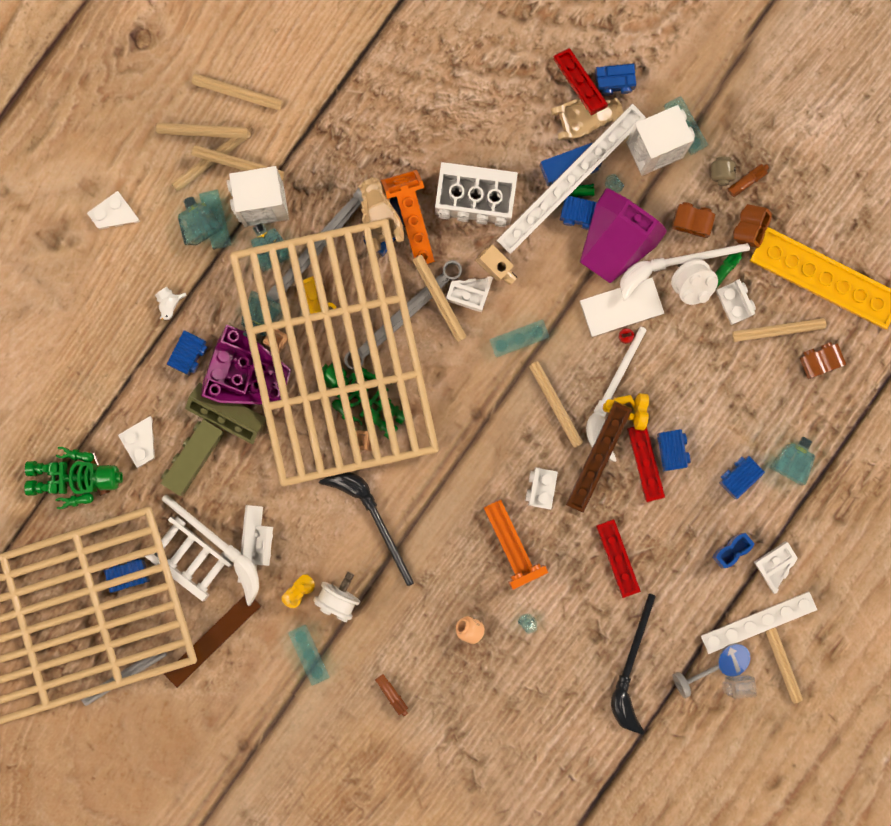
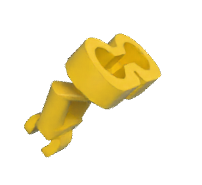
[603,393,649,431]
[282,574,315,608]

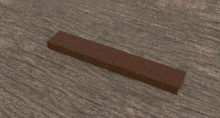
[566,401,632,513]
[164,595,261,688]

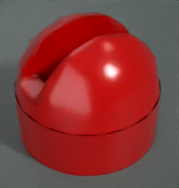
[618,328,634,344]

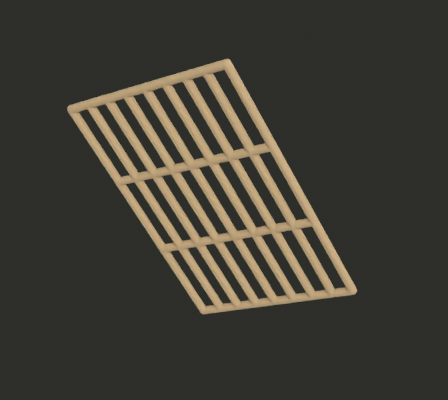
[230,219,439,486]
[0,507,197,725]

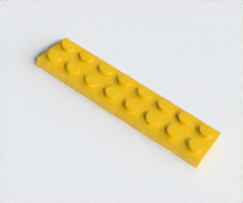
[749,227,891,330]

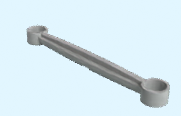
[266,188,363,304]
[344,260,462,370]

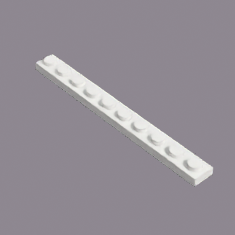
[496,104,646,254]

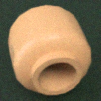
[456,616,485,644]

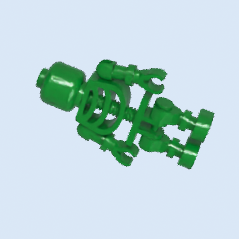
[322,363,405,439]
[24,447,123,509]

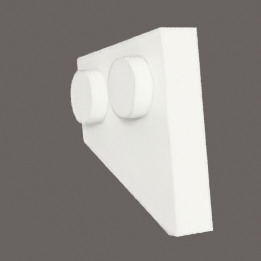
[87,191,140,230]
[446,276,493,313]
[118,416,155,468]
[754,541,798,594]

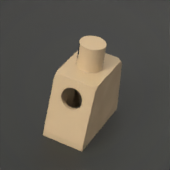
[475,244,517,285]

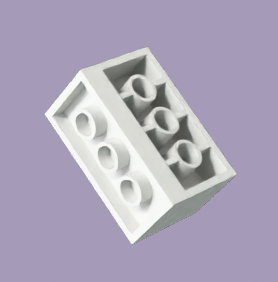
[626,105,695,176]
[435,162,518,227]
[227,166,289,227]

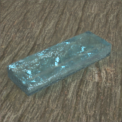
[663,96,708,155]
[199,189,232,250]
[489,319,550,358]
[288,624,330,686]

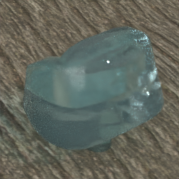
[605,174,624,193]
[518,613,537,634]

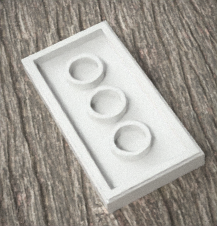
[580,278,664,337]

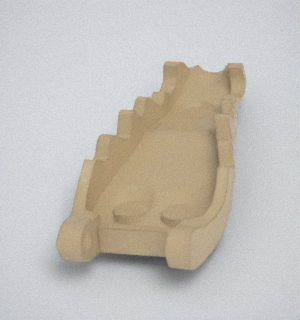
[551,98,623,140]
[358,178,404,252]

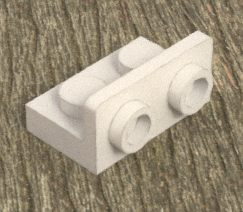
[716,279,756,325]
[526,467,558,510]

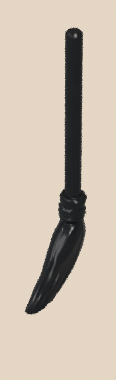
[318,472,414,586]
[611,594,656,735]

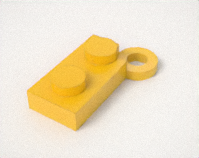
[303,276,337,318]

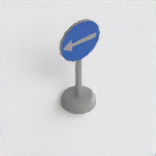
[672,643,751,699]

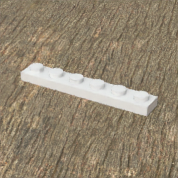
[701,591,817,654]

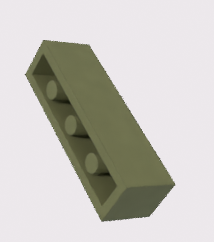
[185,383,266,444]
[160,419,225,497]

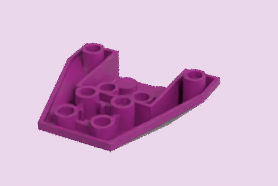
[580,188,667,283]
[201,325,291,405]

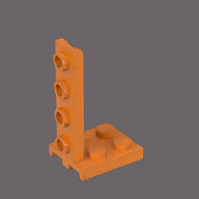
[381,170,435,264]
[484,499,549,590]

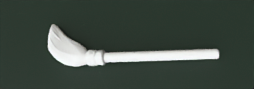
[620,243,750,301]
[586,327,646,462]
[162,495,259,606]

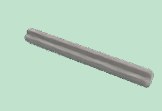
[81,652,167,706]

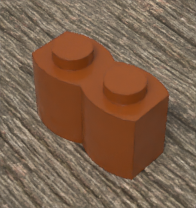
[671,202,716,238]
[733,204,772,248]
[799,342,846,379]

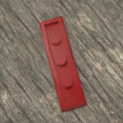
[553,48,608,115]
[627,427,665,502]
[596,519,641,598]

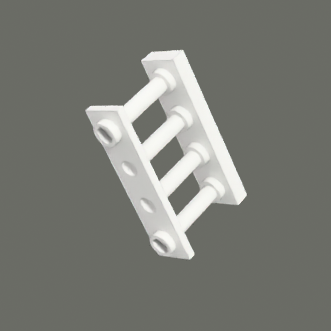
[145,516,233,601]

